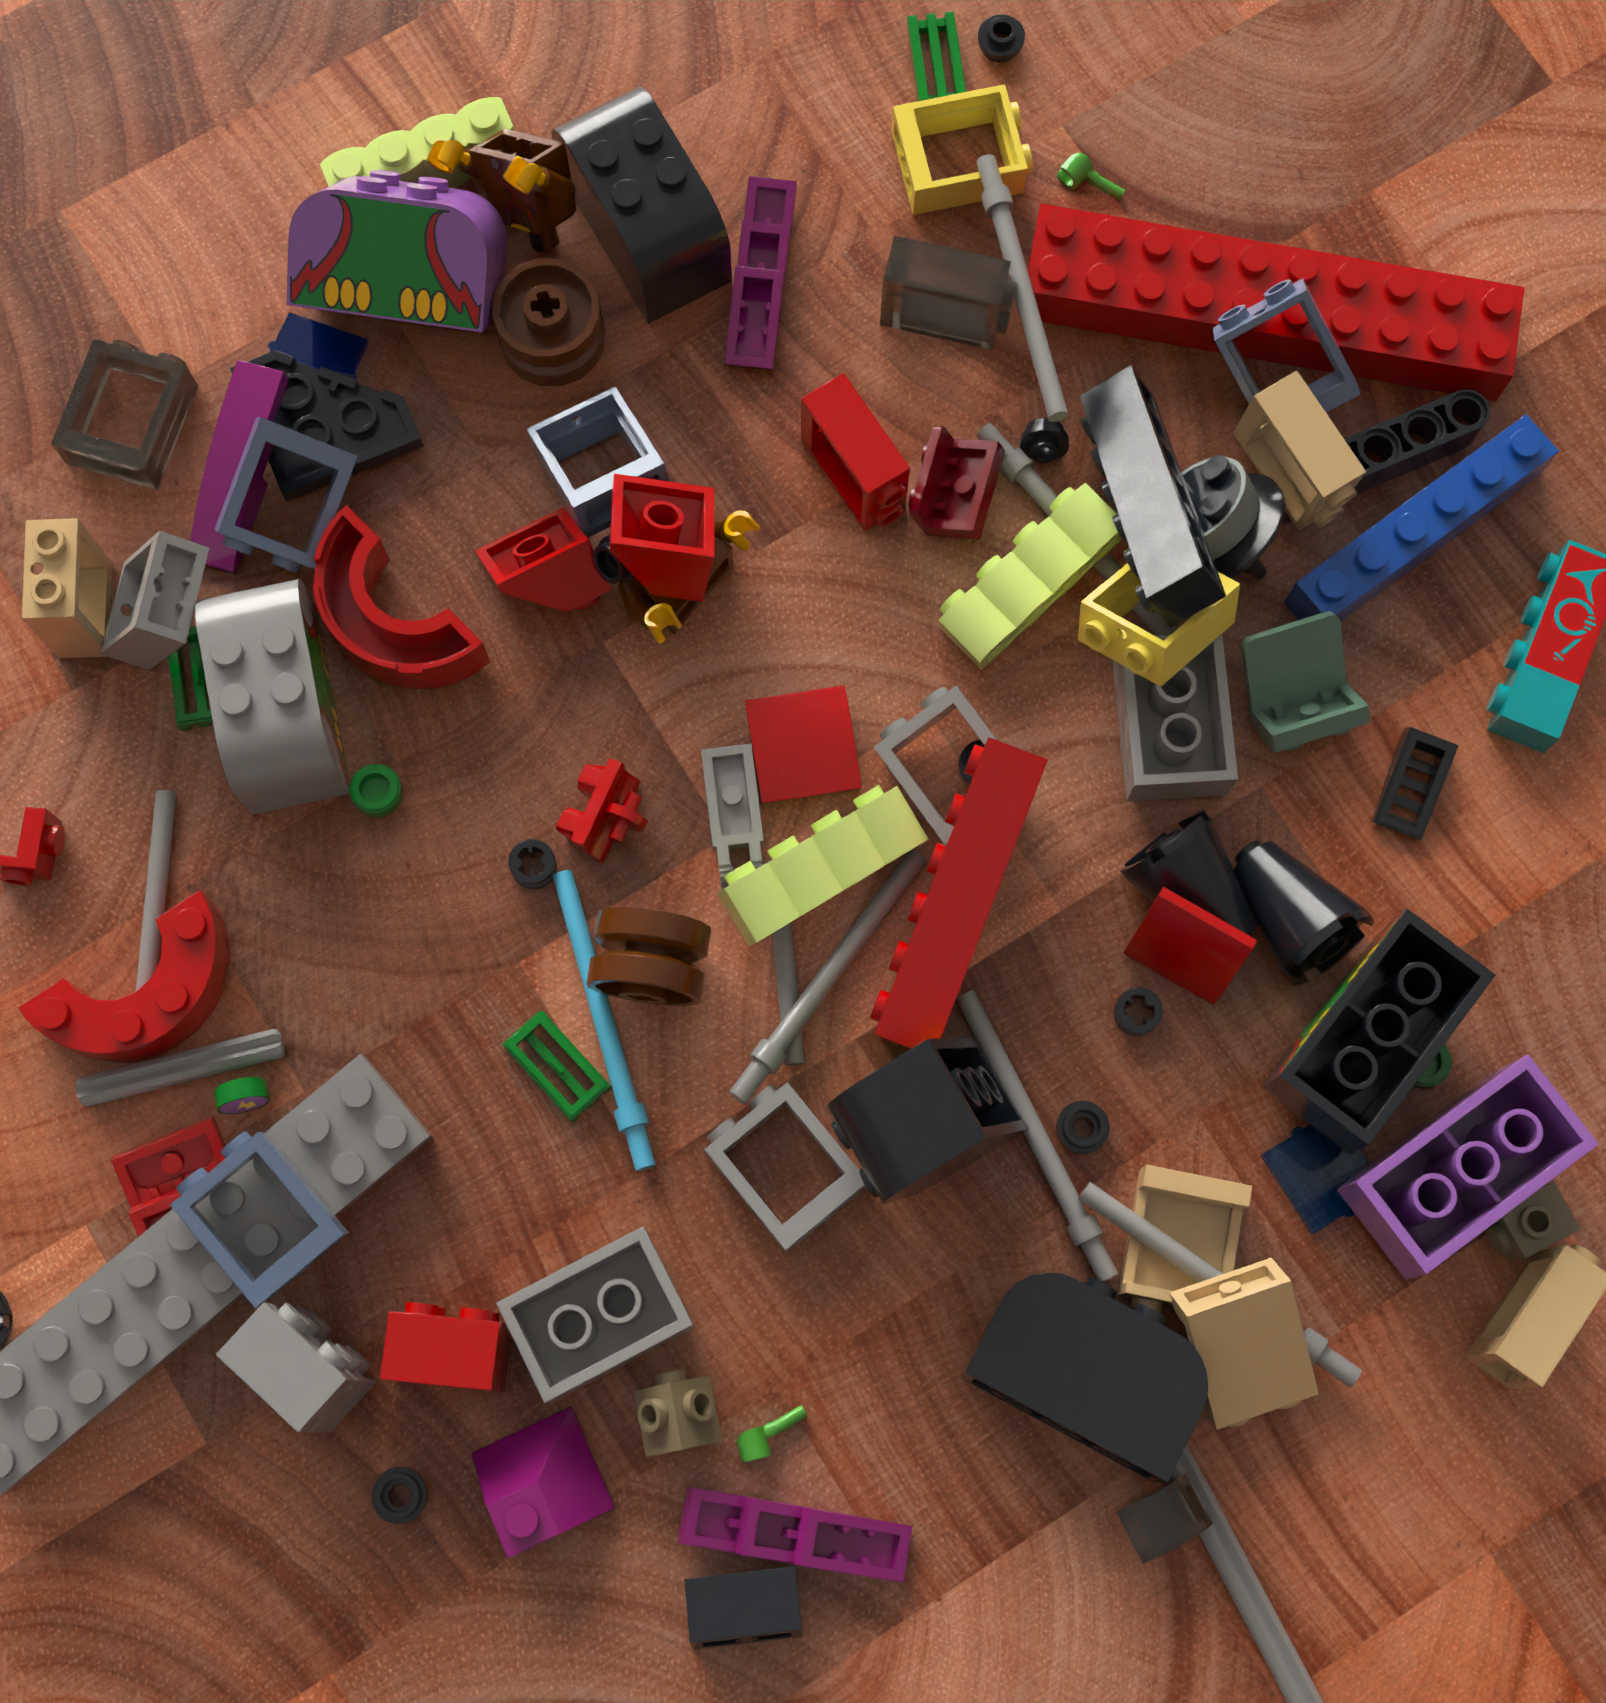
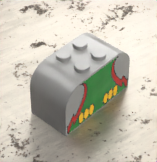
[195,579,350,815]

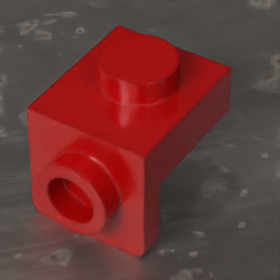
[0,807,65,886]

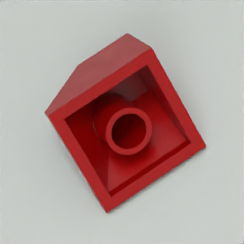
[609,473,714,602]
[475,507,611,613]

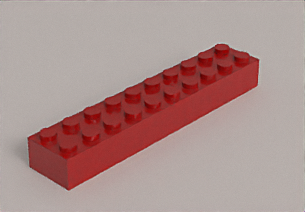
[1019,203,1525,401]

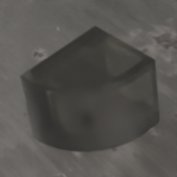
[1116,1473,1213,1564]

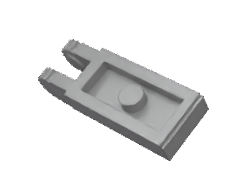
[701,743,764,889]

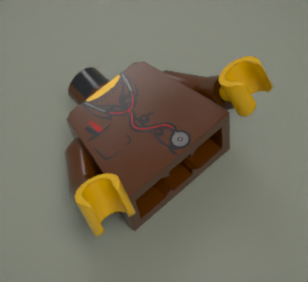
[427,128,577,252]
[618,511,761,644]

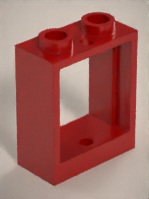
[801,373,910,532]

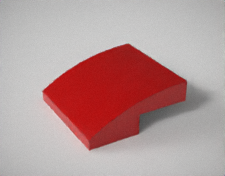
[745,685,862,804]
[1123,887,1257,1005]
[111,1116,225,1237]

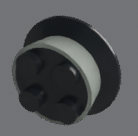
[1182,455,1286,581]

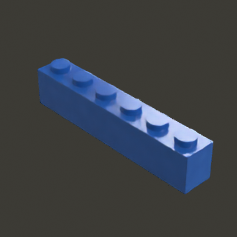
[1284,414,1559,622]

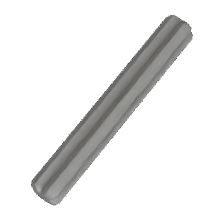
[76,1029,285,1107]

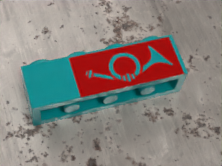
[1486,539,1606,754]

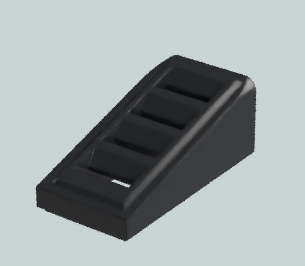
[1371,727,1459,840]

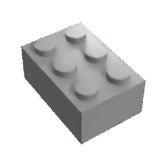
[1112,634,1238,802]
[496,1226,696,1404]
[216,1302,376,1433]

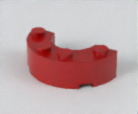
[312,505,490,689]
[18,890,230,1063]

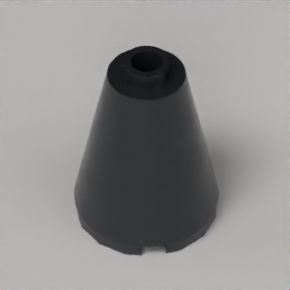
[1120,810,1257,938]
[1234,841,1374,985]

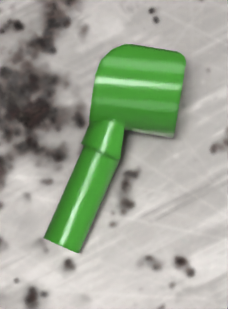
[1057,153,1125,201]
[737,1405,807,1463]

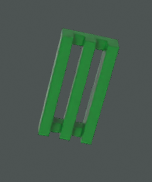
[907,11,966,101]
[168,626,213,731]
[502,1010,612,1123]

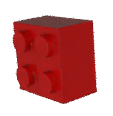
[380,1302,512,1392]

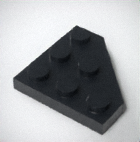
[230,350,424,501]

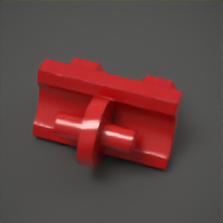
[556,758,648,863]

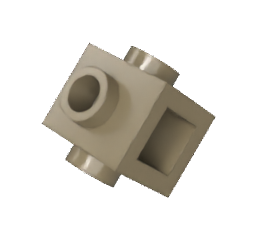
[634,1369,722,1457]

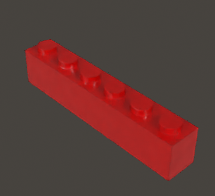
[870,737,1048,1049]

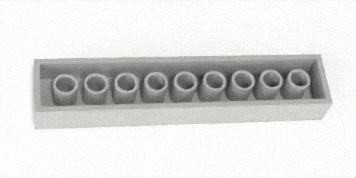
[0,1054,433,1497]

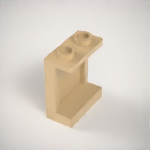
[1118,1164,1252,1314]
[1170,1257,1319,1430]

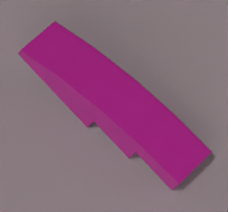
[724,176,797,370]
[190,359,289,575]
[677,1486,912,1583]

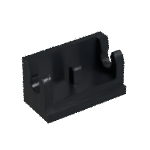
[684,1566,803,1650]

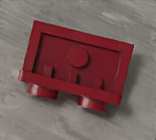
[908,426,1005,540]

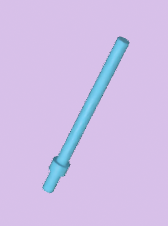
[552,870,656,1172]

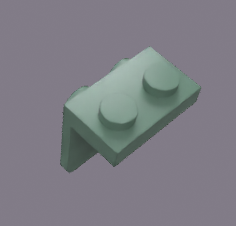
[1241,611,1370,753]

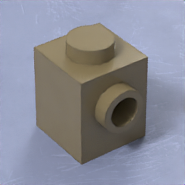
[1485,1181,1581,1263]

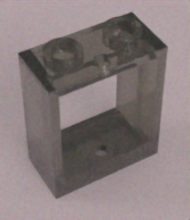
[880,236,1017,350]
[51,338,198,490]

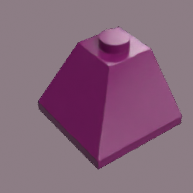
[471,1406,615,1558]

